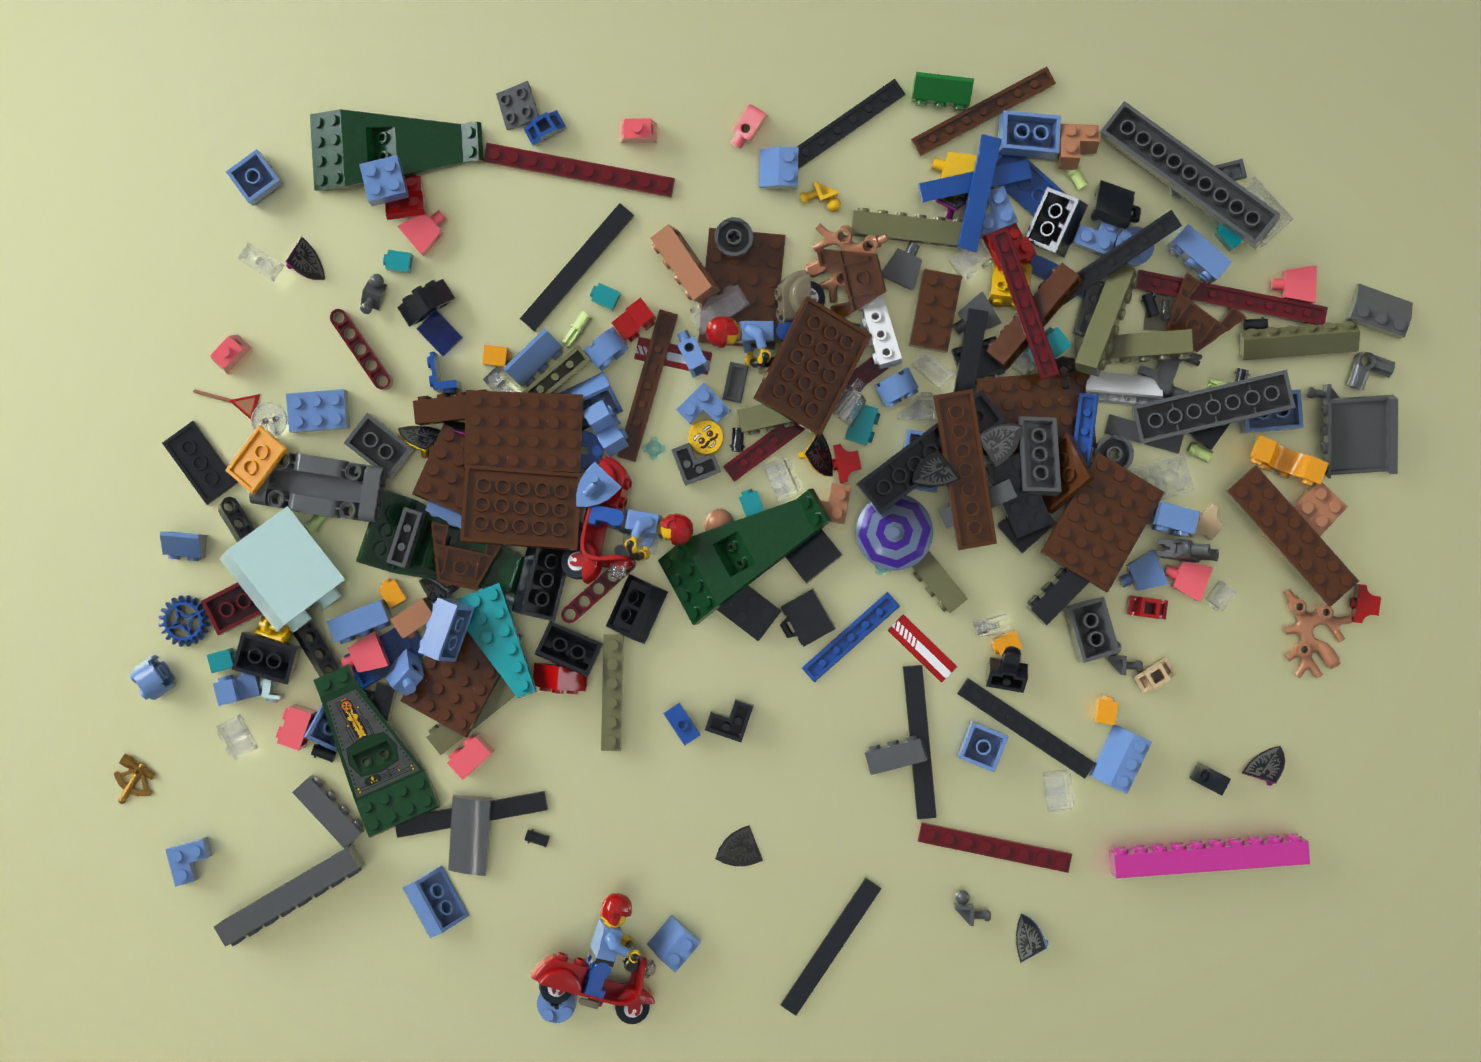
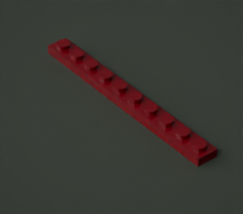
[483,143,675,198]
[1135,270,1328,325]
[723,357,889,482]

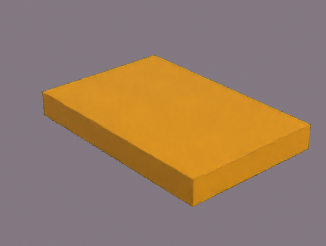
[225,425,288,494]

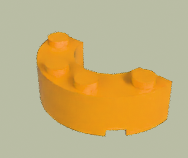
[1249,435,1329,486]

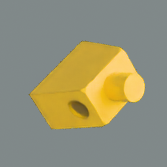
[931,152,977,179]

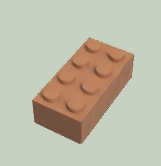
[650,224,721,304]
[1262,482,1348,555]

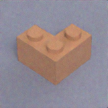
[1058,124,1100,170]
[820,483,851,524]
[390,597,433,640]

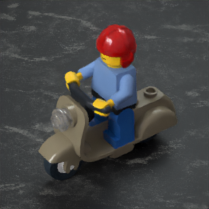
[706,269,825,378]

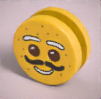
[688,419,724,455]

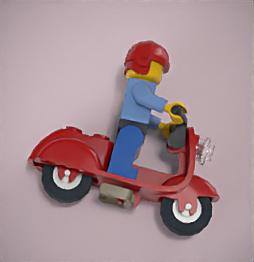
[561,456,693,584]
[530,893,656,1024]

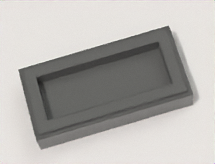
[722,362,749,403]

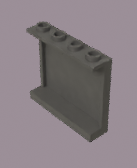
[1321,394,1398,478]

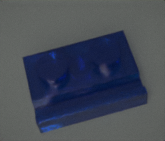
[416,311,463,357]

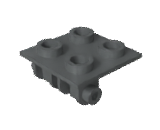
[496,81,539,130]

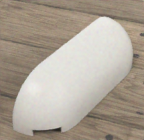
[1086,372,1163,405]

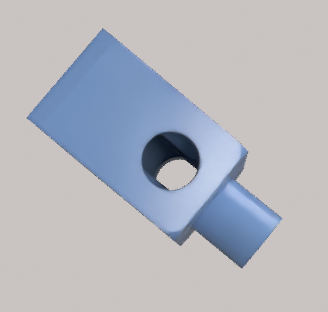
[677,330,710,378]
[1119,550,1169,591]
[384,649,424,696]

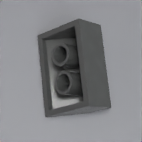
[1345,283,1413,339]
[1063,597,1120,663]

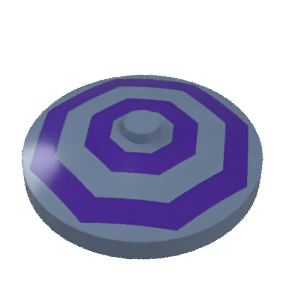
[856,495,933,571]

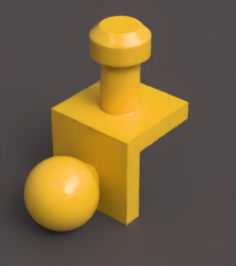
[799,181,841,212]

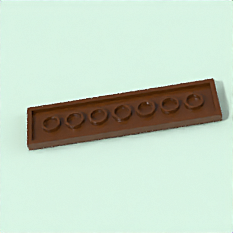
[933,389,997,550]
[1226,465,1359,607]

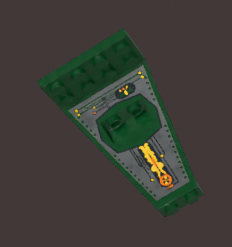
[313,664,440,838]

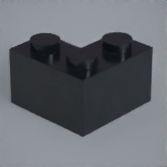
[397,279,455,327]
[705,698,754,742]

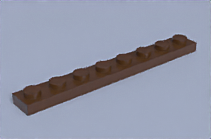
[911,67,1056,157]
[617,309,678,462]

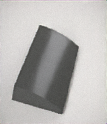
[1018,416,1061,496]
[448,795,491,876]

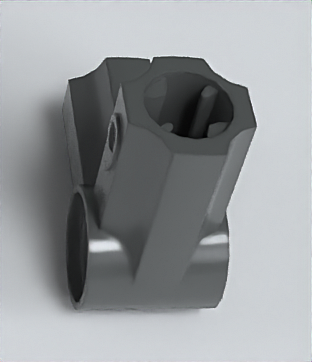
[1347,352,1395,390]

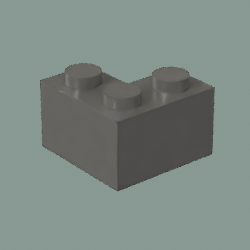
[671,443,721,486]

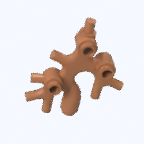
[804,223,889,302]
[1283,588,1352,679]

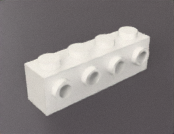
[858,294,902,369]

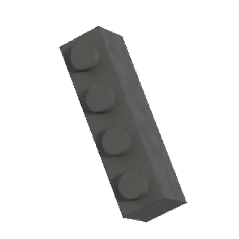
[292,775,364,849]

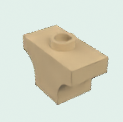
[1188,504,1224,540]
[1133,657,1176,693]

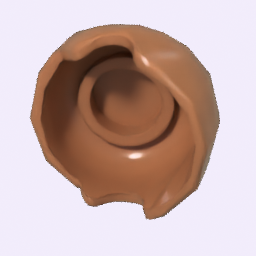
[704,509,734,531]

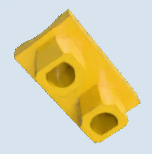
[254,616,292,643]

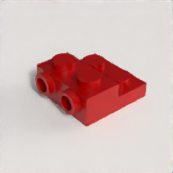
[385,174,425,220]
[983,223,1037,272]

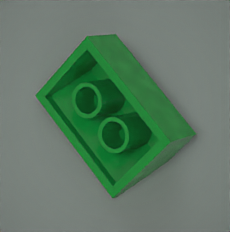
[911,72,974,111]

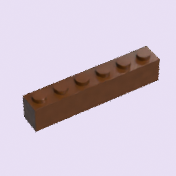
[987,263,1083,370]

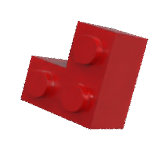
[611,297,656,342]
[533,663,587,694]

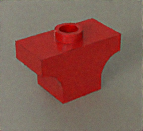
[832,444,861,483]
[1349,584,1381,623]
[1127,596,1168,620]

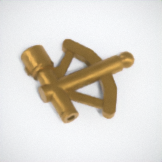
[114,754,156,804]

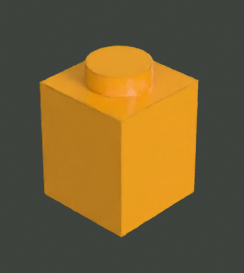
[482,345,512,367]
[378,578,409,609]
[991,630,1023,657]
[1093,696,1119,725]

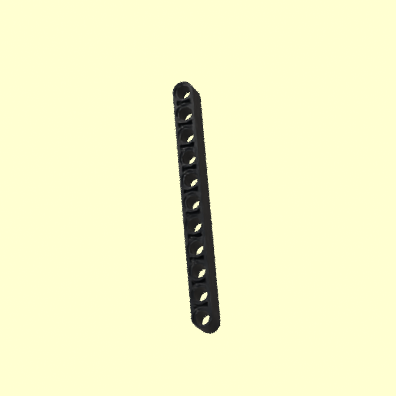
[218,497,339,677]

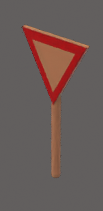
[193,389,260,421]

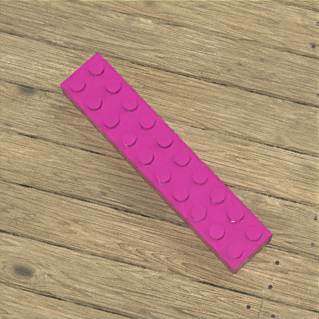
[1109,833,1310,878]

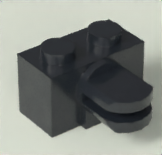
[986,646,1028,693]
[363,682,397,723]

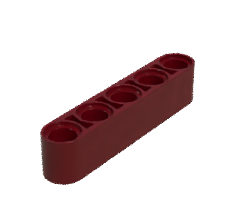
[330,309,393,390]
[561,560,637,623]

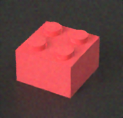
[276,704,318,751]
[447,734,495,780]

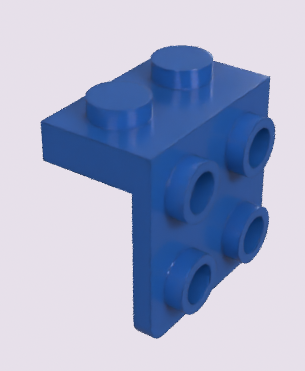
[427,352,462,395]

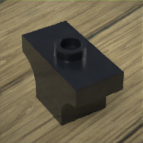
[1189,762,1231,796]

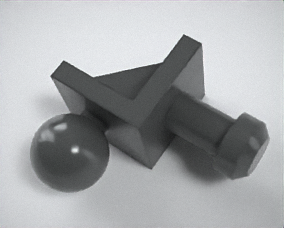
[360,274,387,314]
[1306,384,1340,404]
[1105,641,1143,675]
[954,890,991,926]

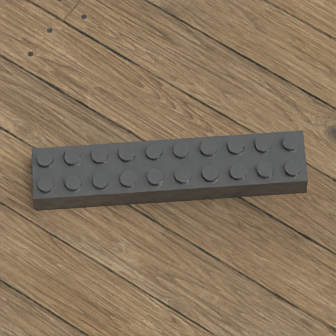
[1100,101,1281,250]

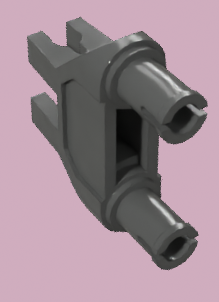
[1137,353,1202,398]
[1156,539,1219,563]

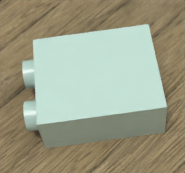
[220,506,345,633]

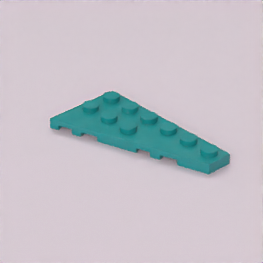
[456,583,537,698]

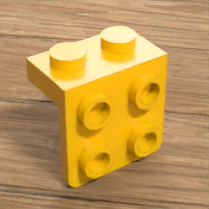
[988,262,1032,309]

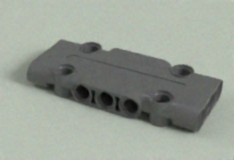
[249,453,387,523]

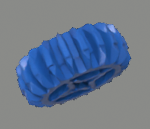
[159,595,211,647]

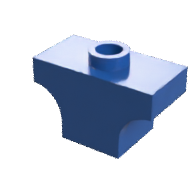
[523,110,566,146]
[663,702,701,746]

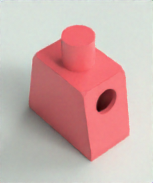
[731,104,769,149]
[620,118,657,143]
[397,210,446,256]
[1271,266,1317,304]
[210,335,252,374]
[1164,561,1213,602]
[341,631,391,673]

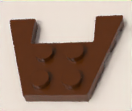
[816,249,887,318]
[1165,272,1247,352]
[431,521,502,590]

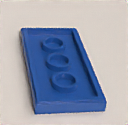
[996,154,1066,217]
[344,628,424,689]

